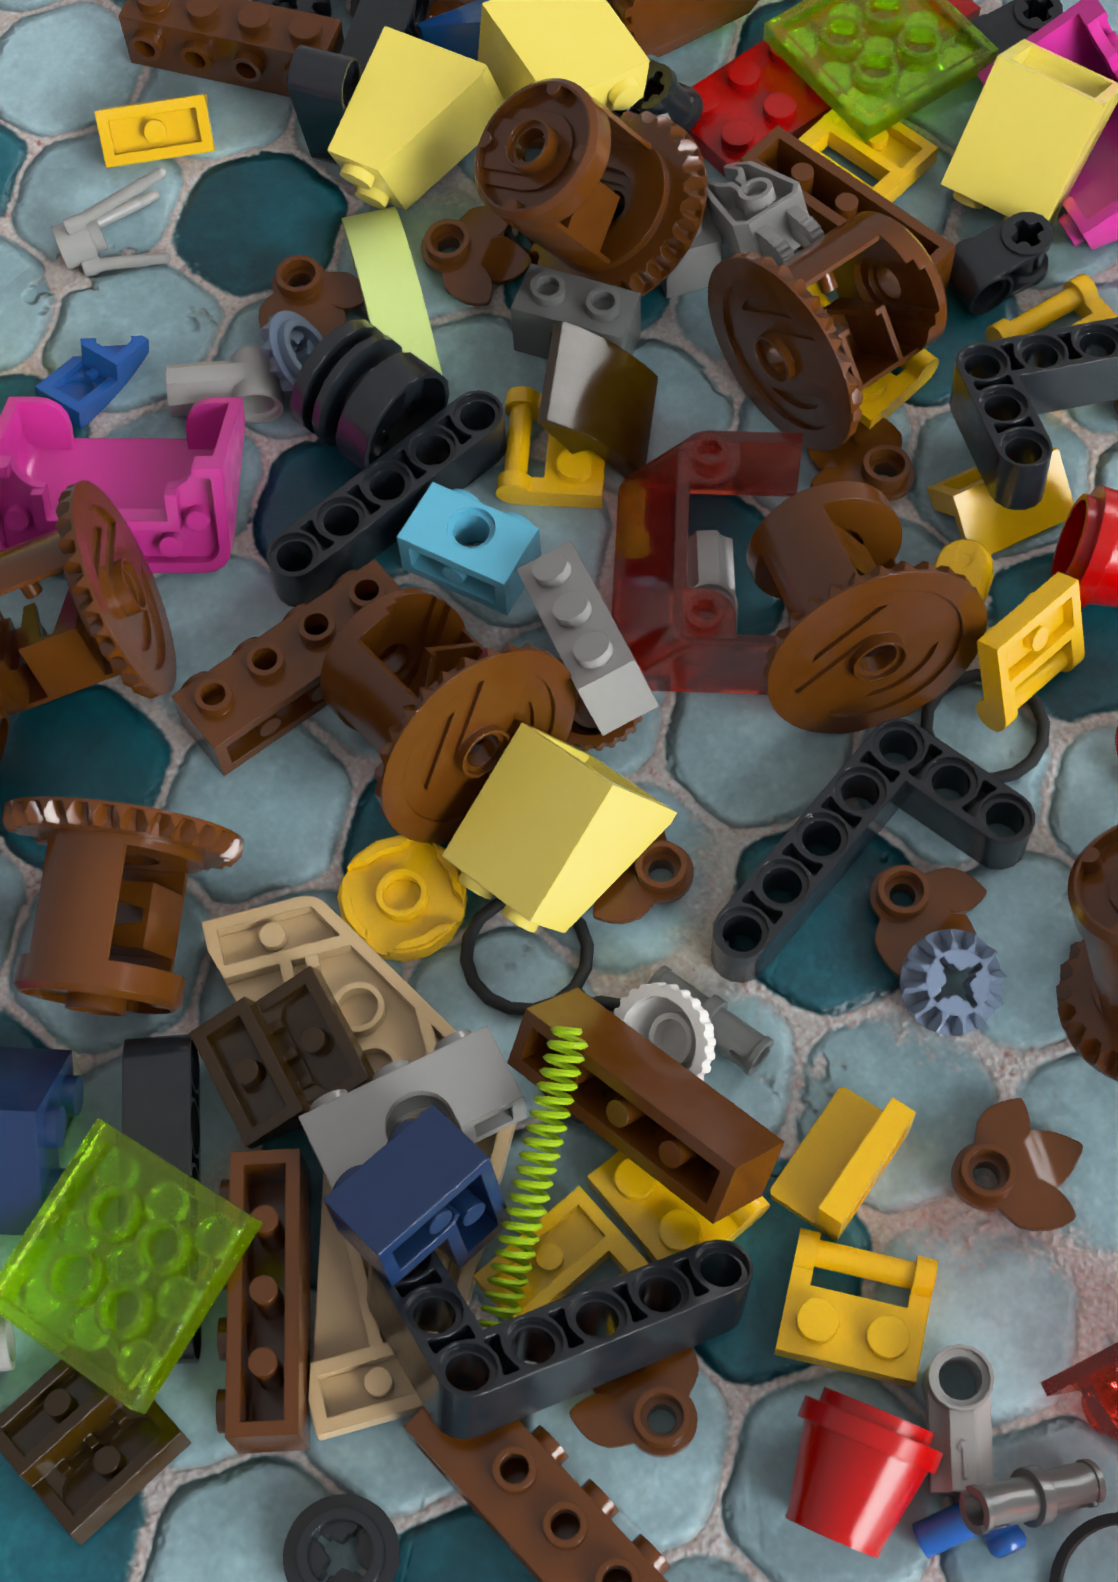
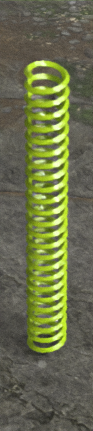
[477,1026,588,1328]

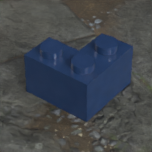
[0,1047,84,1236]
[323,1104,511,1287]

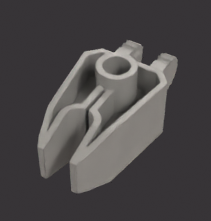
[706,161,824,265]

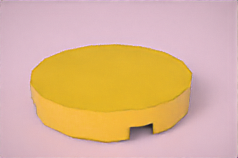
[337,835,468,962]

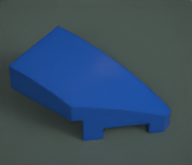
[35,335,149,430]

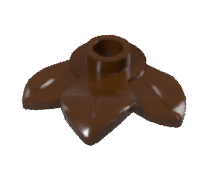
[421,206,532,307]
[258,255,365,339]
[806,417,915,501]
[593,831,694,924]
[869,865,987,978]
[951,1098,1083,1231]
[569,1337,699,1458]

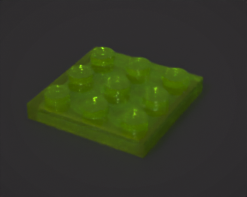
[763,0,999,142]
[0,1118,263,1414]

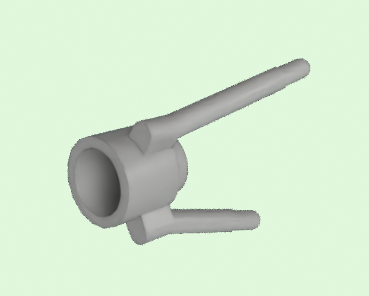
[51,167,170,277]

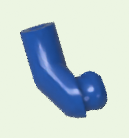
[912,1502,1026,1559]

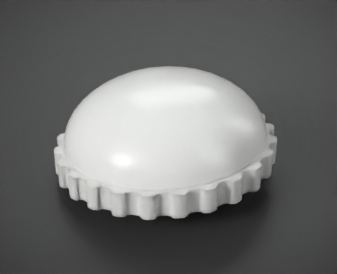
[614,982,716,1081]

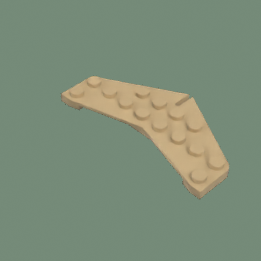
[201,896,517,1441]

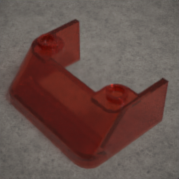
[611,430,803,695]

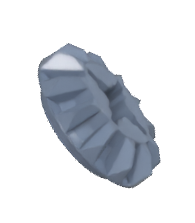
[260,310,323,391]
[900,929,1007,1036]

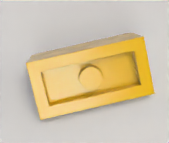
[95,92,216,168]
[927,447,1074,555]
[770,1087,916,1242]

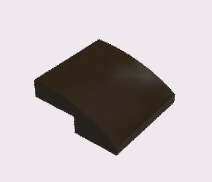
[537,321,658,479]
[189,966,375,1149]
[0,1330,191,1546]

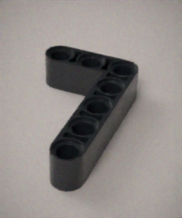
[288,0,434,165]
[949,317,1118,510]
[711,718,1035,983]
[367,1239,753,1439]

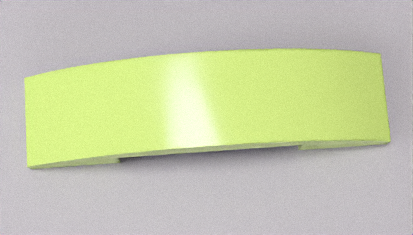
[341,207,442,375]

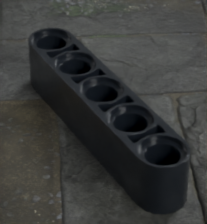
[266,390,507,607]
[120,1034,202,1368]

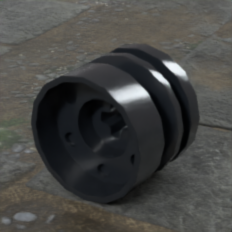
[290,319,450,470]

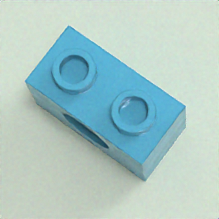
[397,482,541,616]

